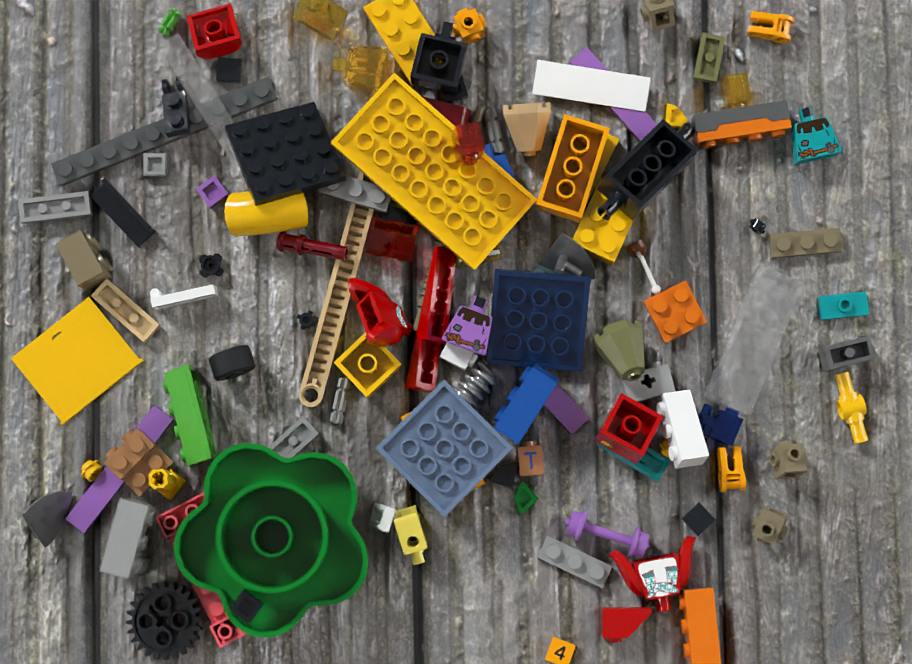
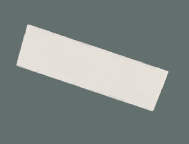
[532,60,651,112]

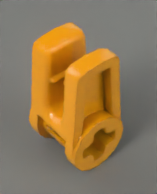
[747,11,795,43]
[717,446,746,493]

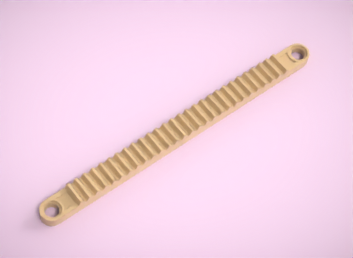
[299,171,375,408]

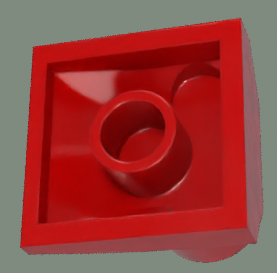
[186,3,242,60]

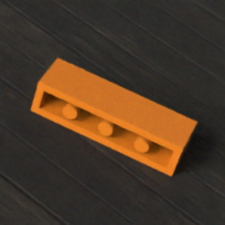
[678,587,721,664]

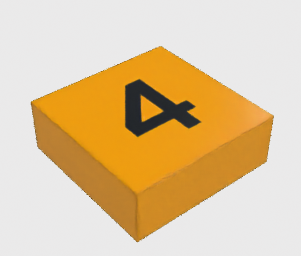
[545,636,576,664]

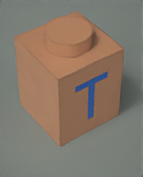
[517,441,544,476]

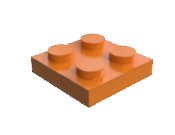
[643,280,707,344]

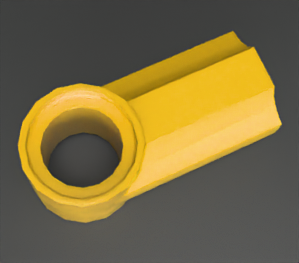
[148,468,186,500]

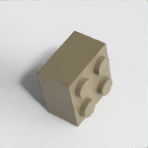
[55,230,113,291]

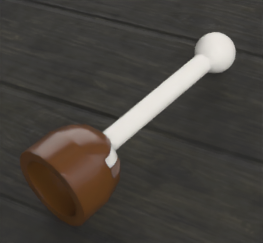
[626,239,661,294]

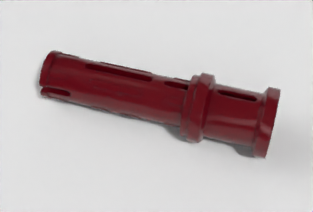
[276,231,349,261]

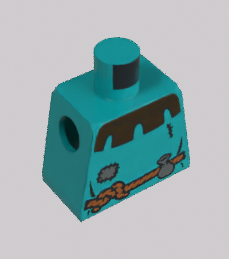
[791,107,842,165]

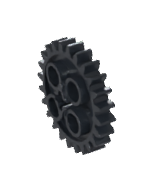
[126,581,205,661]

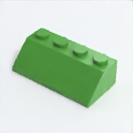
[163,364,218,467]

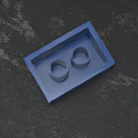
[493,363,560,444]

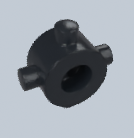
[749,218,766,234]
[297,310,316,330]

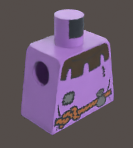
[442,296,493,356]

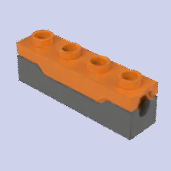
[691,100,792,149]

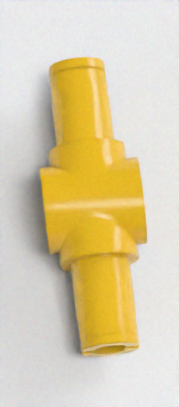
[835,371,868,444]

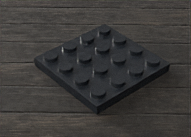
[225,102,346,206]

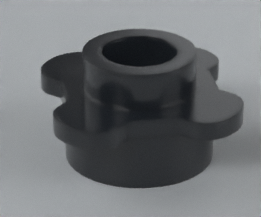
[199,253,224,278]

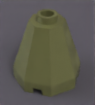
[594,319,645,381]

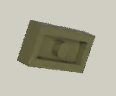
[693,32,725,84]

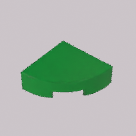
[515,481,539,515]

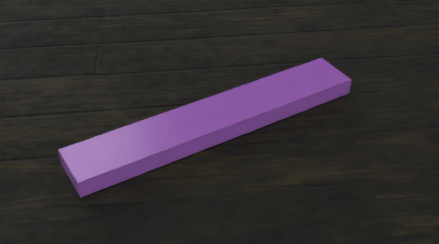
[569,47,657,142]
[65,405,174,533]

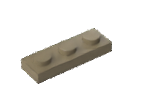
[768,228,843,259]

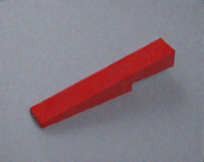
[405,246,457,392]

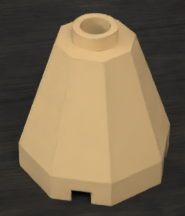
[502,102,551,156]

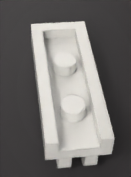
[150,284,218,310]

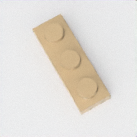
[91,278,161,343]

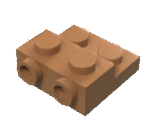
[104,428,175,497]

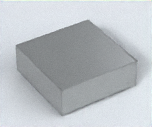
[143,153,168,178]

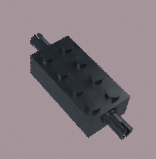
[597,119,699,221]

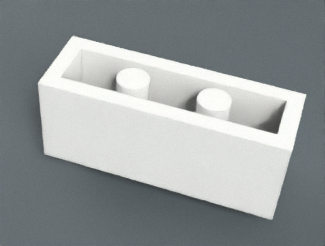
[656,390,709,469]

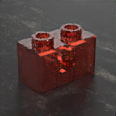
[451,122,485,166]
[366,217,419,262]

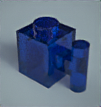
[698,404,743,446]

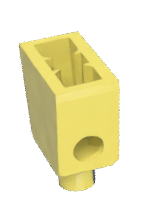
[393,505,428,565]

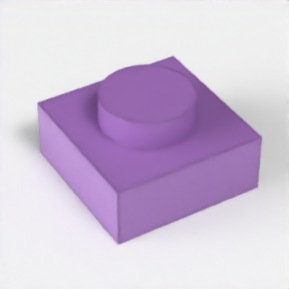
[196,175,229,209]

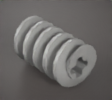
[455,361,497,408]

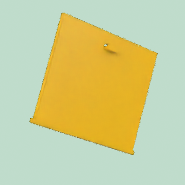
[11,297,144,425]

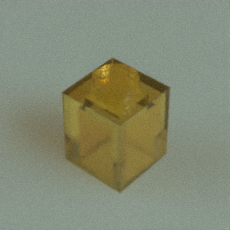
[720,72,751,109]

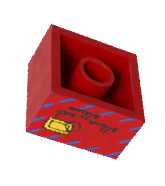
[594,393,664,464]

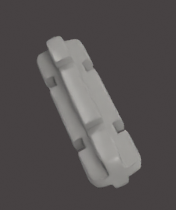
[484,109,505,155]
[330,378,351,425]

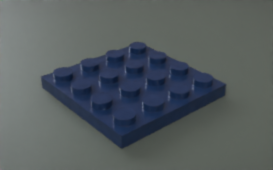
[487,269,591,372]

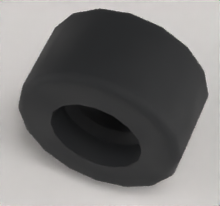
[208,345,256,381]

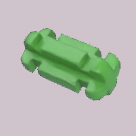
[158,8,181,37]

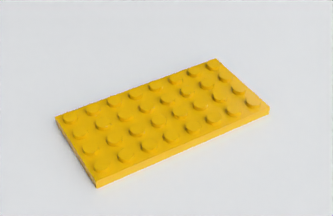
[330,73,537,271]

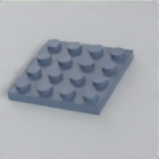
[376,379,513,517]

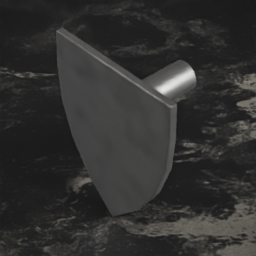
[538,232,596,279]
[21,491,72,548]

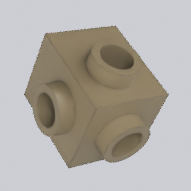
[640,0,676,32]
[770,441,807,479]
[751,505,789,546]

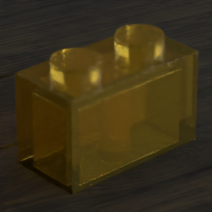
[293,0,349,42]

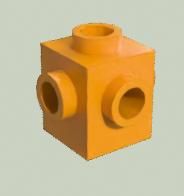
[452,8,486,44]

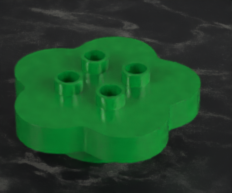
[174,443,368,638]

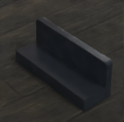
[90,177,156,247]

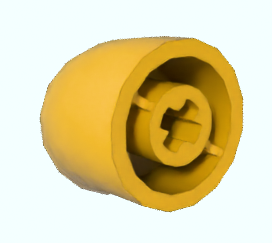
[225,191,308,237]

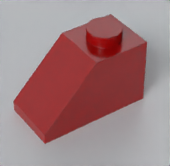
[601,607,652,643]

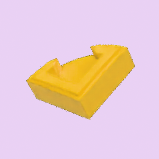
[665,104,689,130]

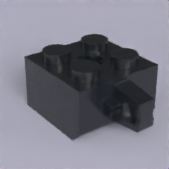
[410,21,468,94]

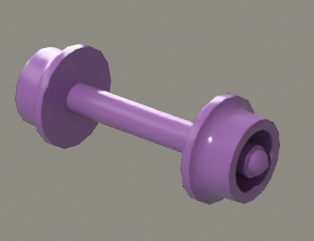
[565,510,650,558]

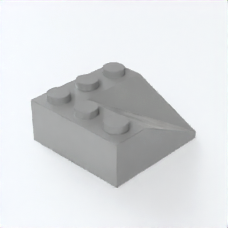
[100,498,155,579]

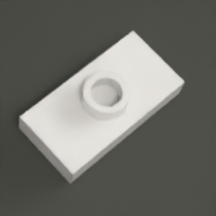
[368,502,395,533]

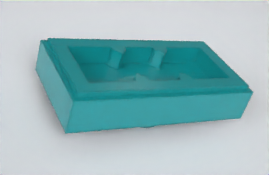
[818,291,869,320]

